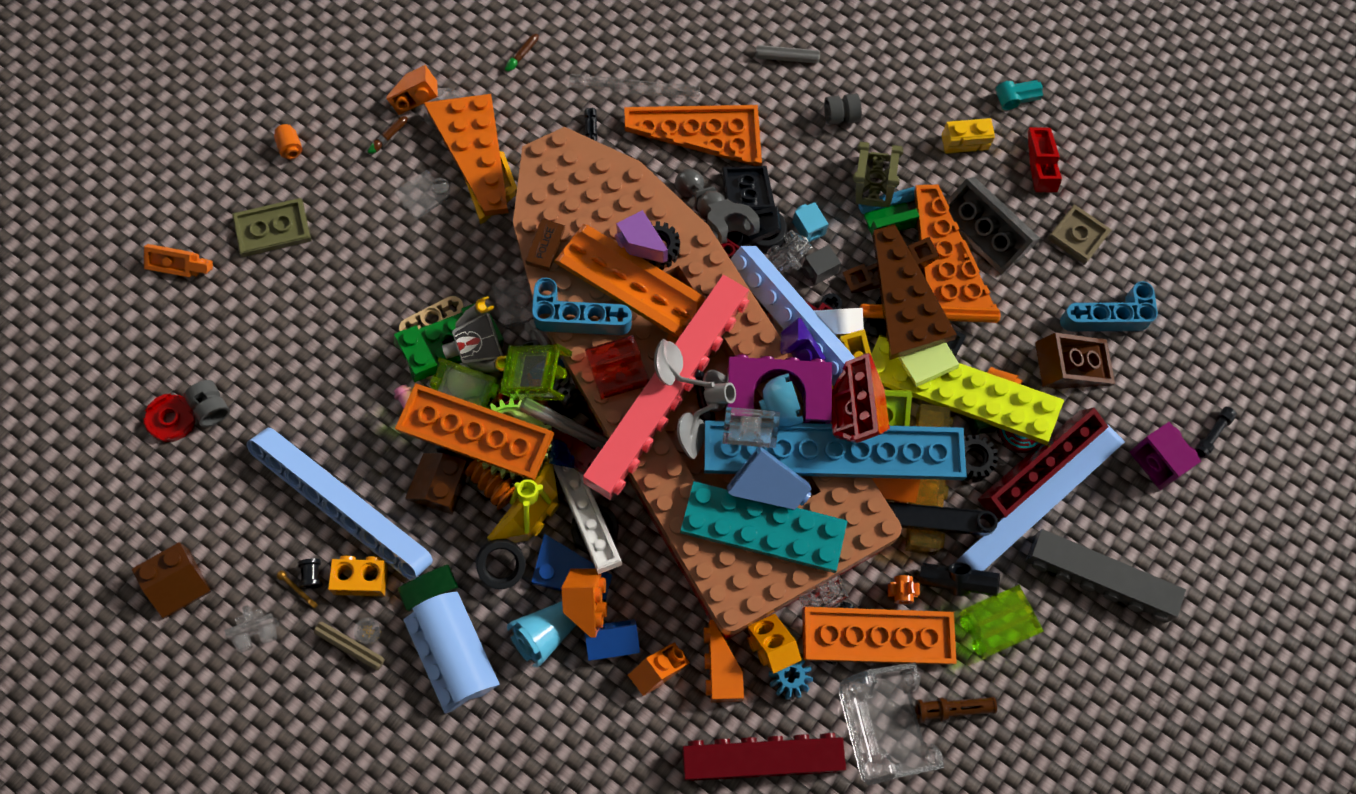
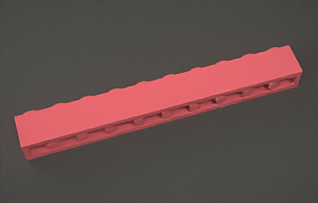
[583,274,750,500]

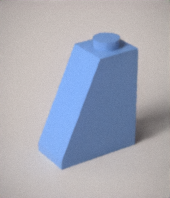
[727,446,812,510]

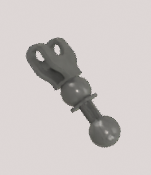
[675,169,760,244]

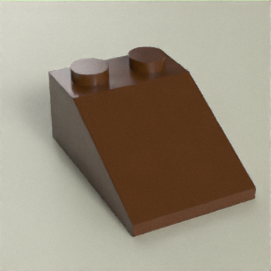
[1035,332,1115,389]

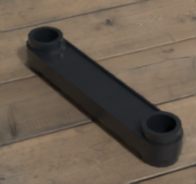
[887,502,998,536]

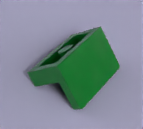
[864,202,920,238]

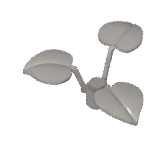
[654,339,736,459]

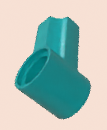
[995,80,1043,111]

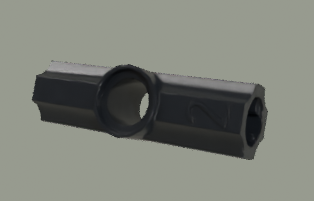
[919,562,1000,596]

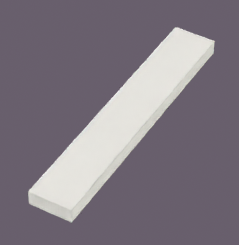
[547,451,622,574]

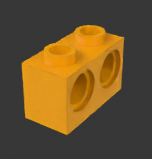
[328,556,388,597]
[747,614,802,674]

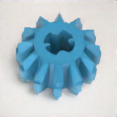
[768,658,813,700]

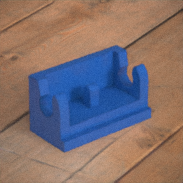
[585,619,640,661]

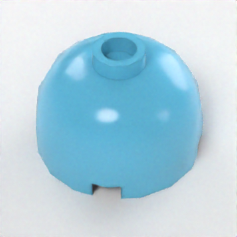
[759,373,804,427]

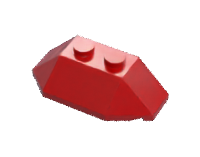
[832,353,890,443]

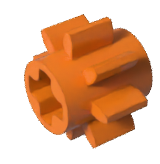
[888,575,920,604]

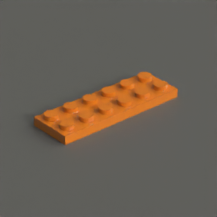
[395,383,554,481]
[802,607,957,665]

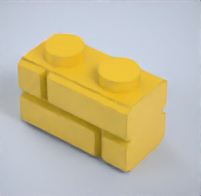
[941,118,995,154]

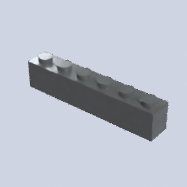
[1025,529,1186,622]

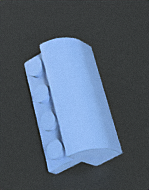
[403,591,500,713]

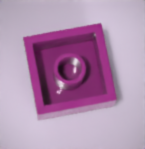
[1130,422,1201,491]

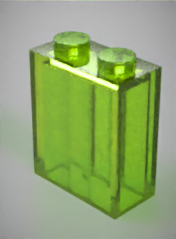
[959,585,1044,660]

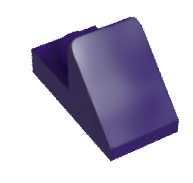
[780,318,826,361]

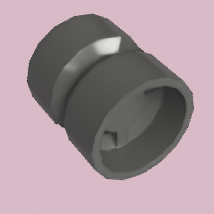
[824,93,862,126]
[184,380,230,427]

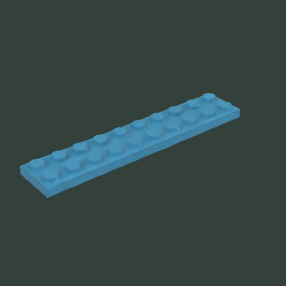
[704,421,967,480]

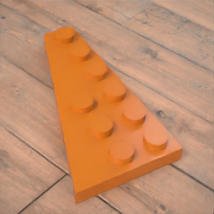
[914,184,998,309]

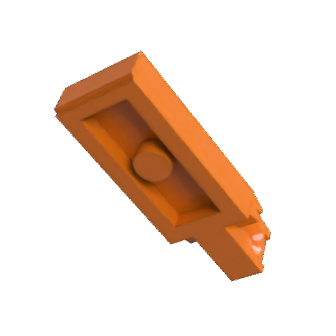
[144,244,213,277]

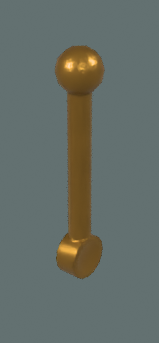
[277,570,318,609]

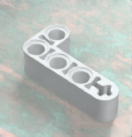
[767,308,864,337]

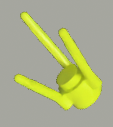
[510,479,551,534]

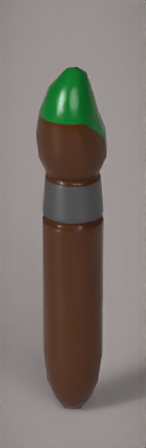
[367,116,408,154]

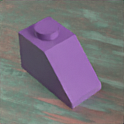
[615,210,668,263]

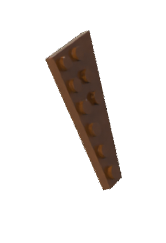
[872,224,957,360]

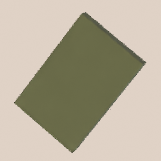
[232,198,312,257]

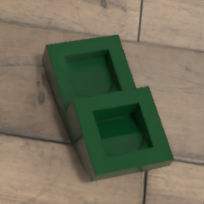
[398,565,459,611]

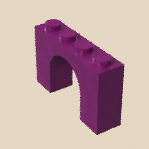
[726,354,832,424]

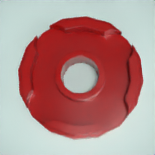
[143,394,196,442]

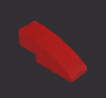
[1028,127,1062,192]

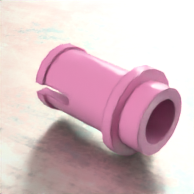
[394,385,412,409]

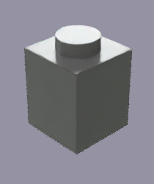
[802,245,841,285]

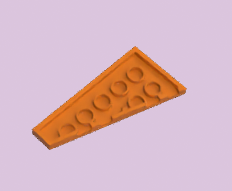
[424,94,508,216]
[624,105,762,166]

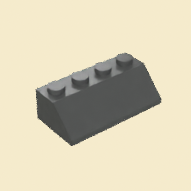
[947,177,1041,275]

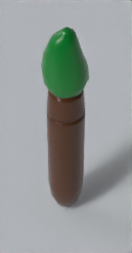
[504,33,539,72]

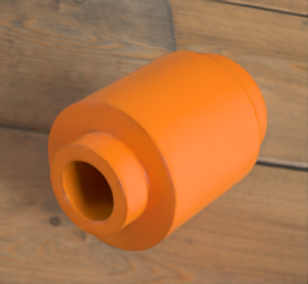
[274,124,303,159]

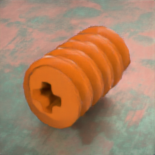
[465,459,515,510]

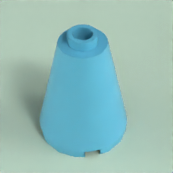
[507,601,576,668]

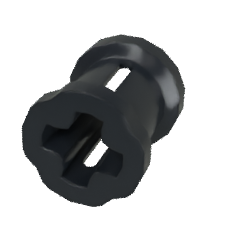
[297,558,323,589]

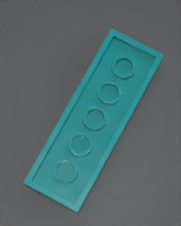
[680,481,847,573]

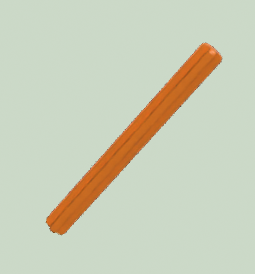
[859,304,1001,323]

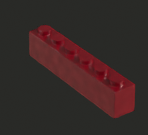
[978,407,1109,518]
[682,733,846,782]

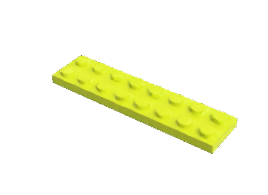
[871,335,1064,445]

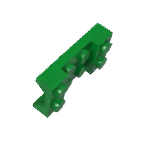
[394,303,504,383]

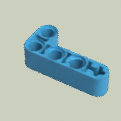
[532,277,632,335]
[1060,281,1158,332]

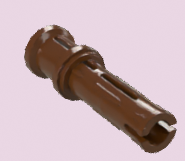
[915,697,997,723]

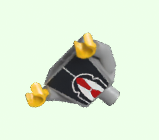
[442,296,513,373]

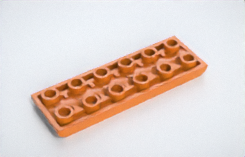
[554,224,706,339]

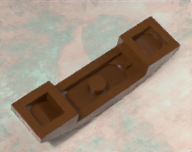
[842,237,939,293]

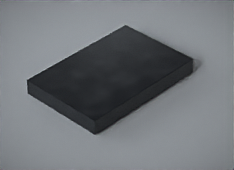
[721,166,775,211]

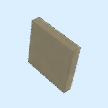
[1047,204,1112,265]

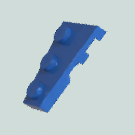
[531,534,612,601]

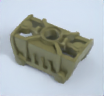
[853,142,903,207]

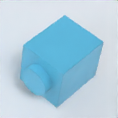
[792,202,828,242]

